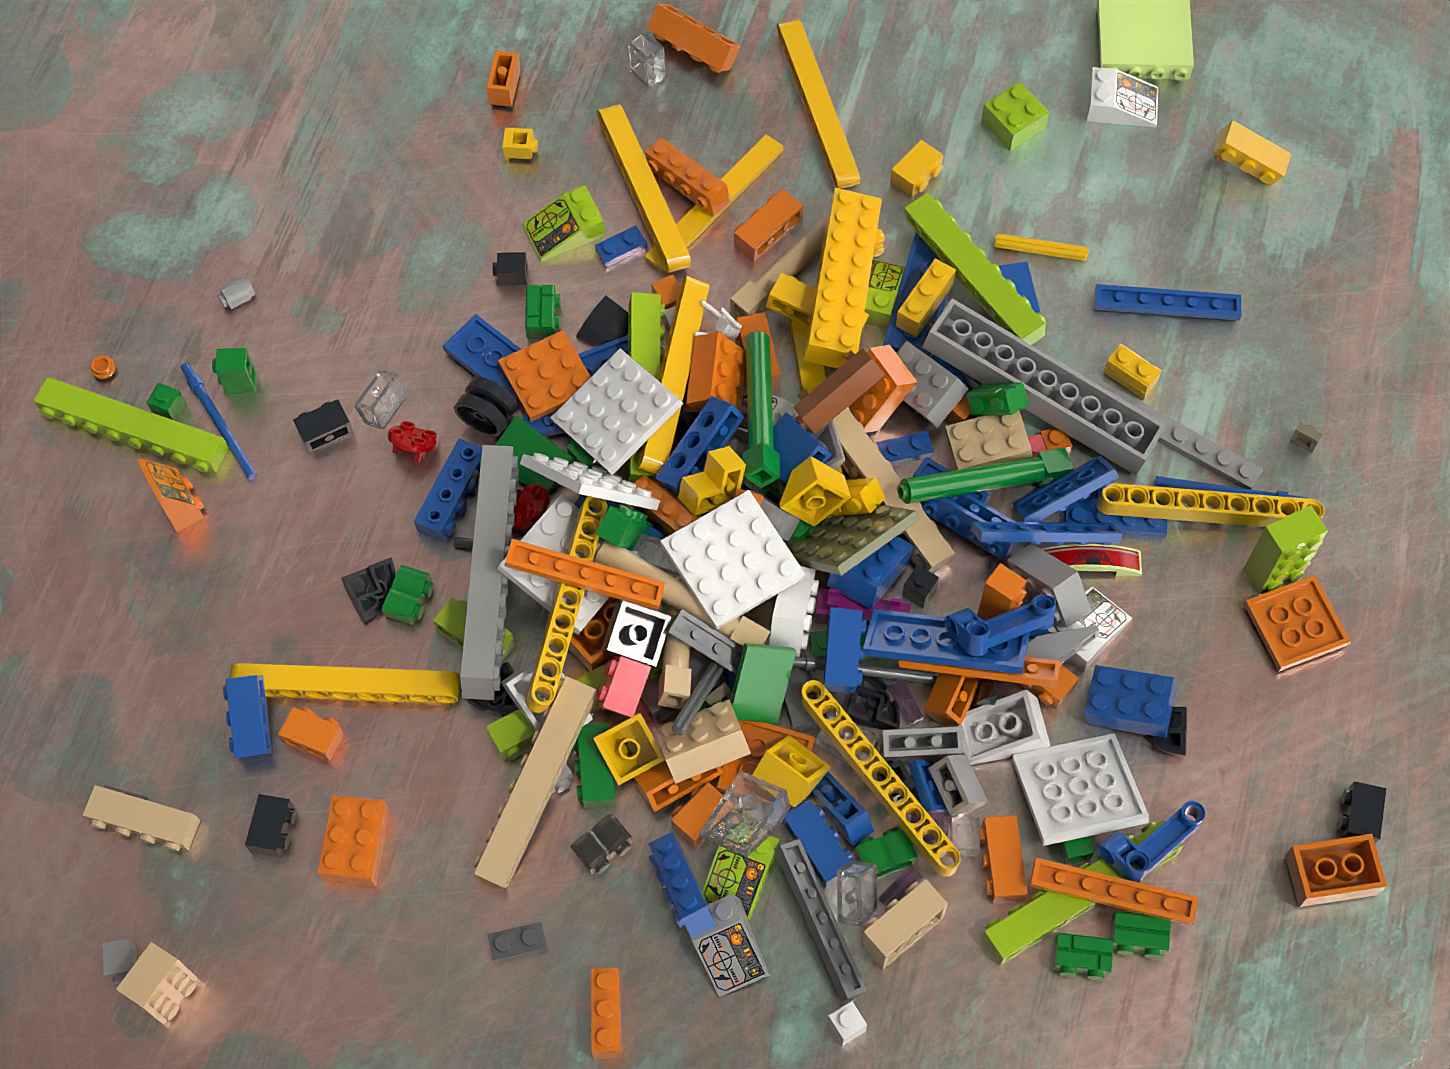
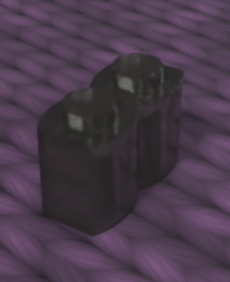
[570,813,633,875]

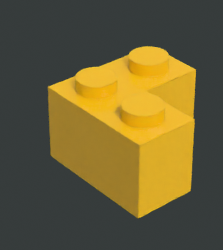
[678,446,746,516]

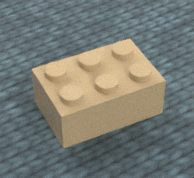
[946,411,1032,470]
[655,700,751,783]
[861,879,948,969]
[116,942,198,1025]

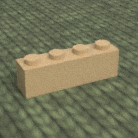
[83,785,201,852]

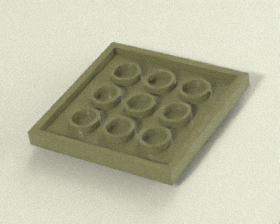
[790,504,919,576]

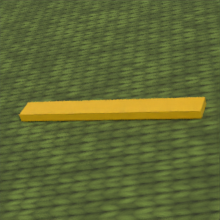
[644,134,784,273]

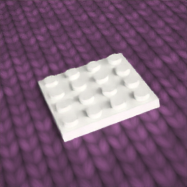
[551,348,683,475]
[520,453,660,510]
[660,490,806,630]
[497,494,633,635]
[1012,733,1149,846]

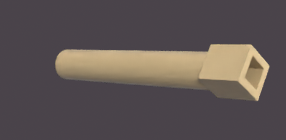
[730,213,828,317]
[594,540,770,647]
[658,558,691,709]

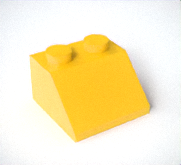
[779,456,851,527]
[593,712,665,785]
[752,735,831,807]

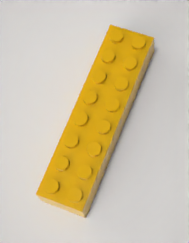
[803,188,882,368]

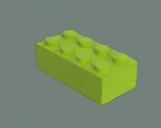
[1244,505,1328,593]

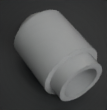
[218,278,256,310]

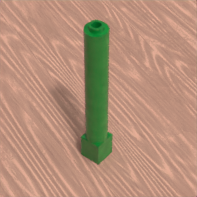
[743,331,780,488]
[897,448,1074,504]

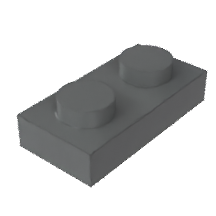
[488,922,547,963]

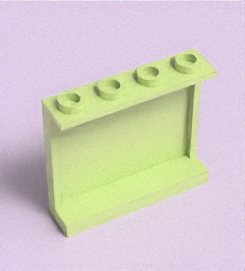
[1095,0,1194,80]

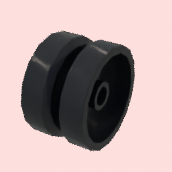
[453,376,518,437]

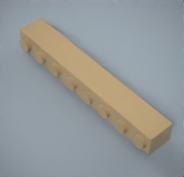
[833,407,955,573]
[474,676,599,888]

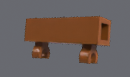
[793,348,885,434]

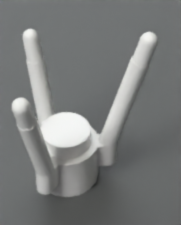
[694,300,742,340]

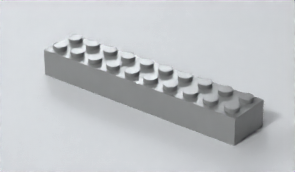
[922,298,1167,475]
[460,445,519,700]

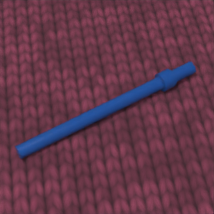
[180,362,257,480]
[1155,476,1308,499]

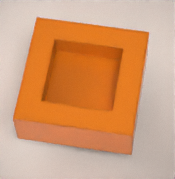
[1040,427,1072,452]

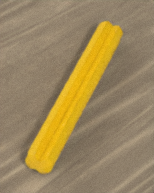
[994,233,1089,261]

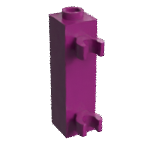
[815,588,915,625]

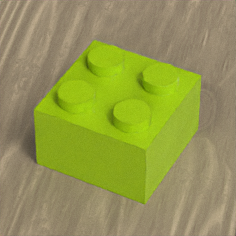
[981,81,1049,151]

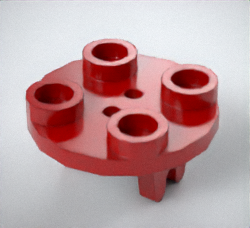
[387,421,437,463]
[514,484,550,532]

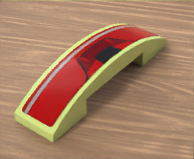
[1041,544,1142,576]

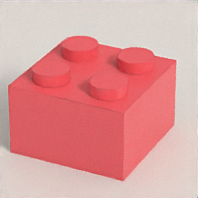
[595,656,651,718]

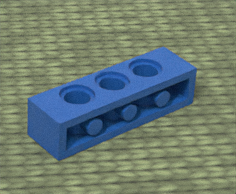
[656,396,744,495]

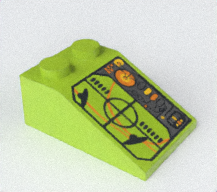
[522,185,606,262]
[864,259,906,329]
[702,824,780,921]

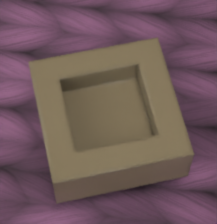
[1290,422,1323,452]
[703,683,731,709]

